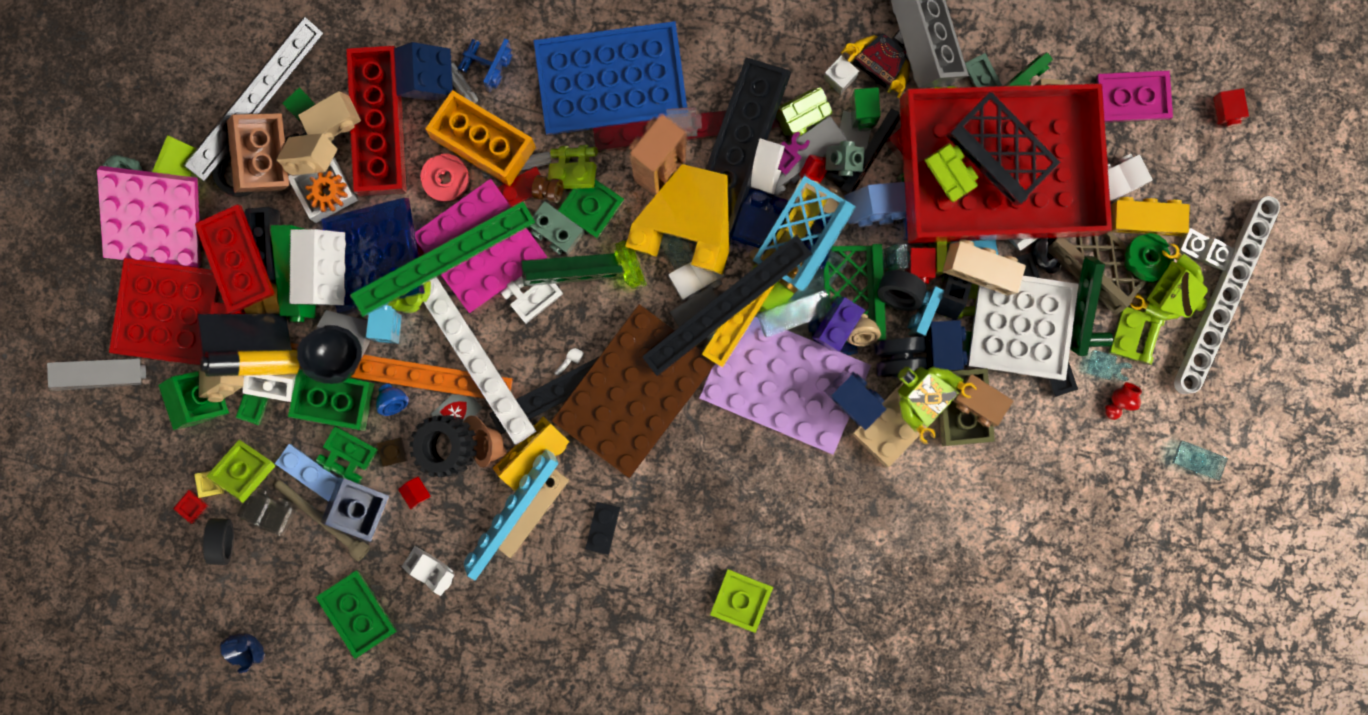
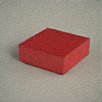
[799,155,827,183]
[173,490,209,524]

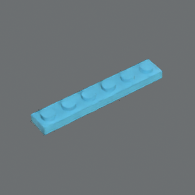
[464,449,559,580]

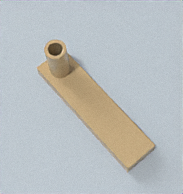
[498,469,570,558]

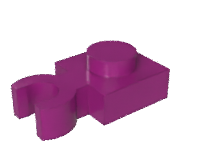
[778,132,810,177]

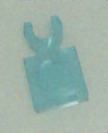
[1086,350,1132,381]

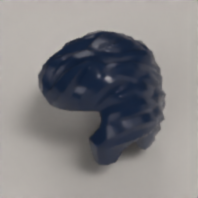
[220,633,265,674]

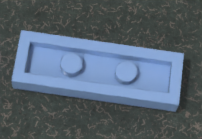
[275,444,339,502]

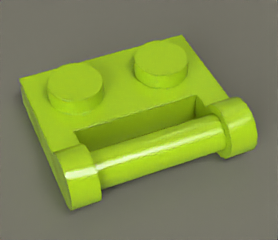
[1109,307,1165,365]

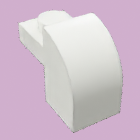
[401,546,454,596]

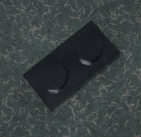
[585,502,621,555]

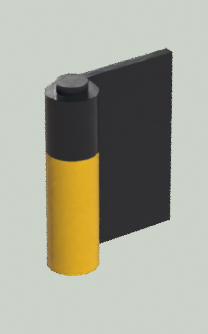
[197,314,299,376]

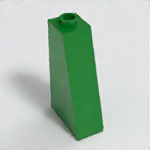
[271,225,316,323]

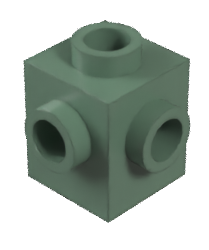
[825,141,864,176]

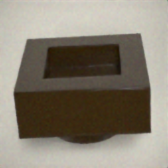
[377,437,408,467]

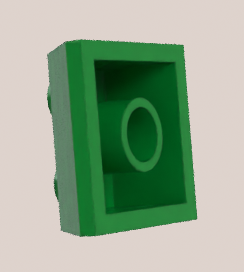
[158,371,229,431]

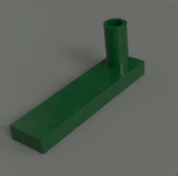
[1070,256,1113,356]

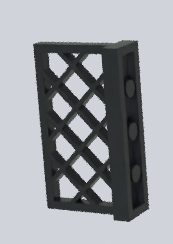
[946,91,1061,206]

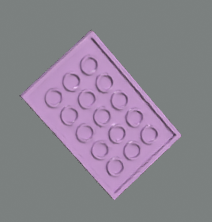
[700,317,871,455]

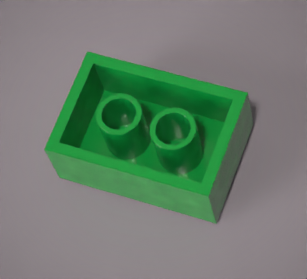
[288,369,375,431]

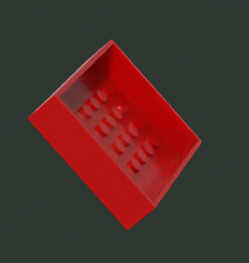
[900,84,1112,243]

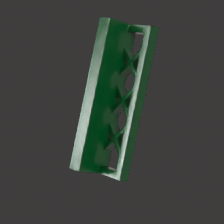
[521,253,623,286]

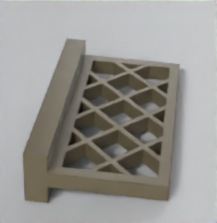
[1048,232,1147,315]

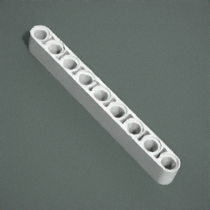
[1174,196,1280,394]

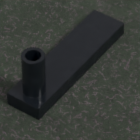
[824,108,900,196]

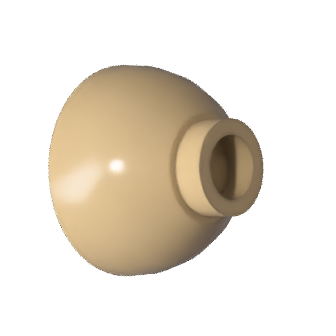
[847,314,881,346]

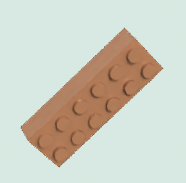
[629,114,686,197]

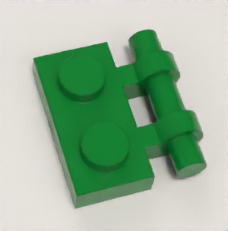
[316,426,378,484]

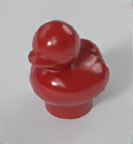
[1105,382,1142,420]

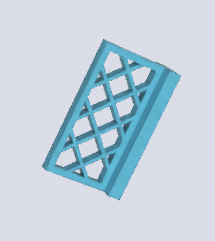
[753,176,856,292]

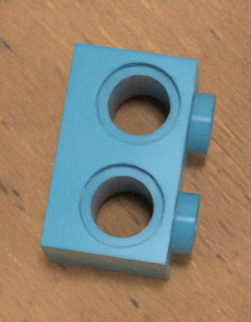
[366,305,402,344]

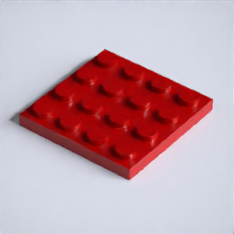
[109,258,219,366]

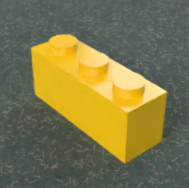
[1110,197,1190,237]
[492,416,569,492]

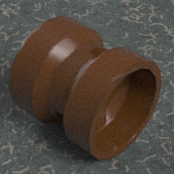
[532,175,564,203]

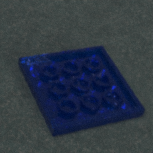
[322,197,425,313]

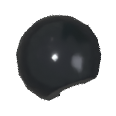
[297,325,362,384]

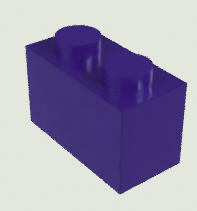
[812,296,865,352]

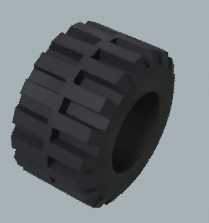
[409,415,478,477]

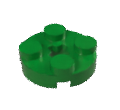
[1124,233,1174,283]

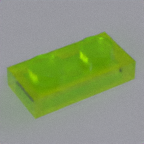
[615,240,648,289]

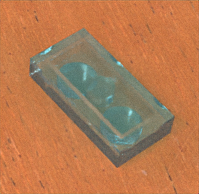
[882,244,910,275]

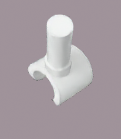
[554,348,584,376]

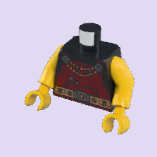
[840,30,910,98]

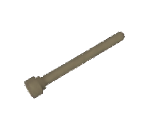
[274,480,371,562]

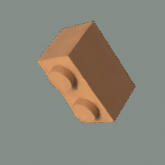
[952,374,1014,428]

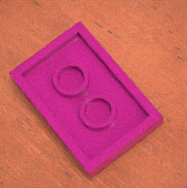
[1096,70,1173,123]

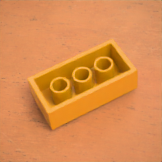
[425,90,536,187]

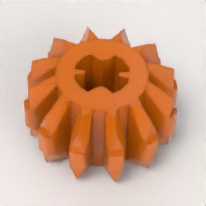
[305,170,348,212]

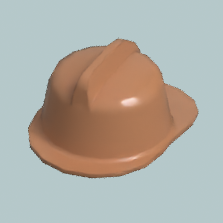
[463,415,507,468]

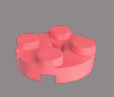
[420,153,469,202]

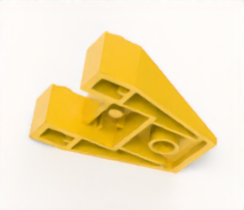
[625,164,729,275]

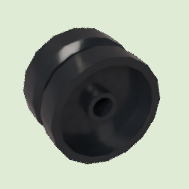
[873,337,930,378]

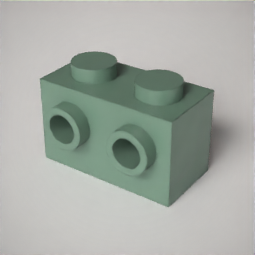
[529,201,585,256]

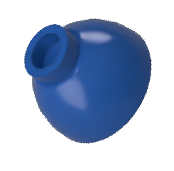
[376,384,409,416]

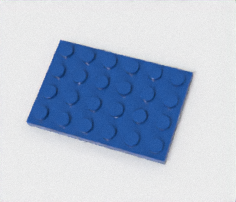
[534,21,688,135]

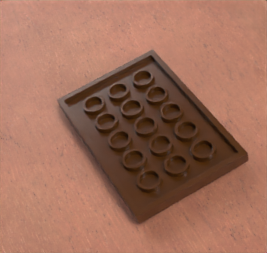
[552,304,716,479]

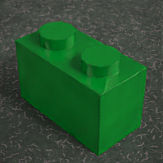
[850,88,881,131]

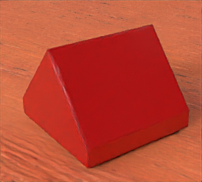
[398,476,432,510]

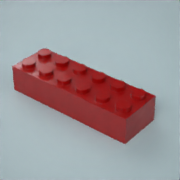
[346,46,407,197]

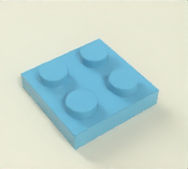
[907,286,944,337]

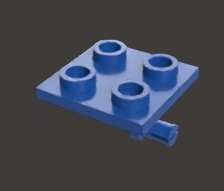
[457,39,513,93]

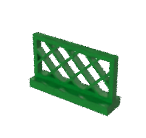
[823,244,886,343]

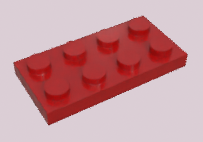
[195,204,275,314]

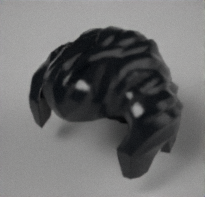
[1031,238,1061,274]

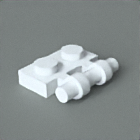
[500,276,563,324]

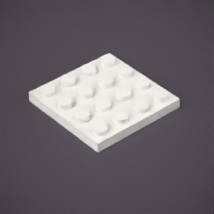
[967,276,1078,381]

